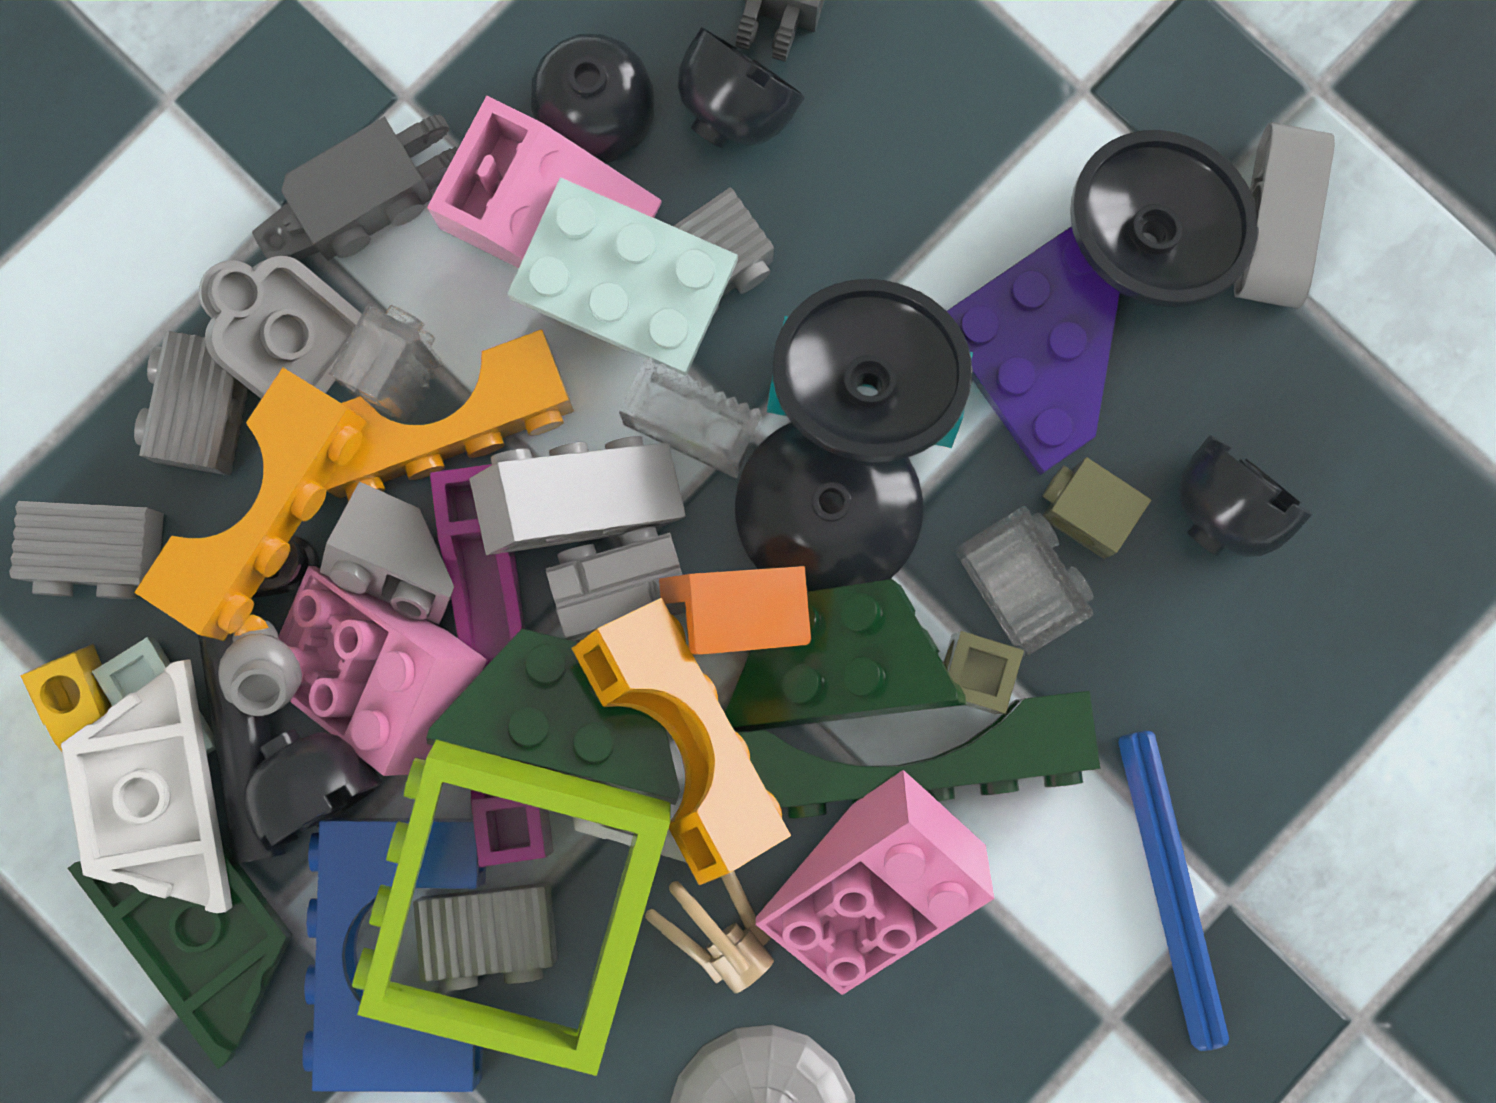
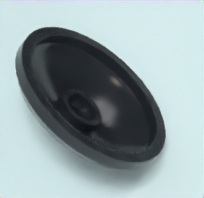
[1070,130,1259,307]
[772,279,973,462]
[735,422,923,592]

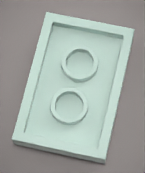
[507,177,738,376]

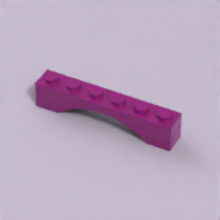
[430,464,554,867]

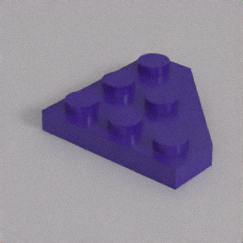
[947,226,1120,475]

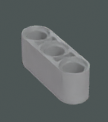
[1234,122,1335,309]

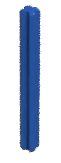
[1118,730,1229,1051]

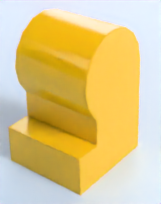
[20,644,112,752]

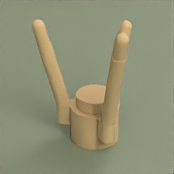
[645,871,774,993]

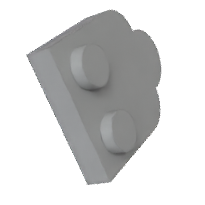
[199,256,377,399]

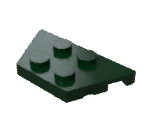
[725,579,966,732]
[426,629,680,805]
[67,840,293,1069]

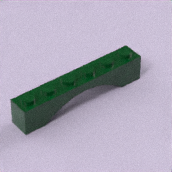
[738,691,1101,819]

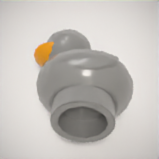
[218,615,302,716]

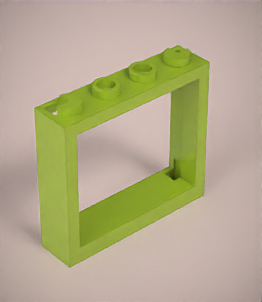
[352,740,671,1076]

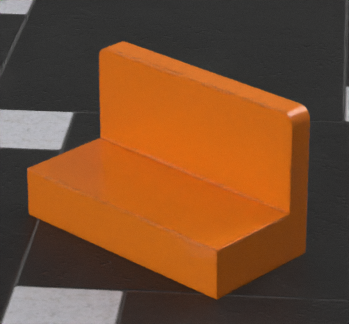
[659,566,811,655]

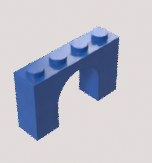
[303,818,486,1092]

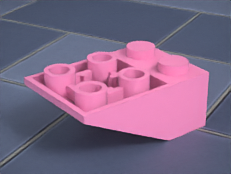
[427,96,662,268]
[278,566,487,776]
[756,770,994,995]

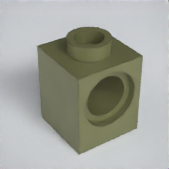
[1041,457,1151,559]
[943,631,1024,714]

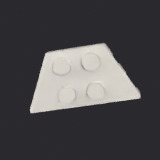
[61,659,233,913]

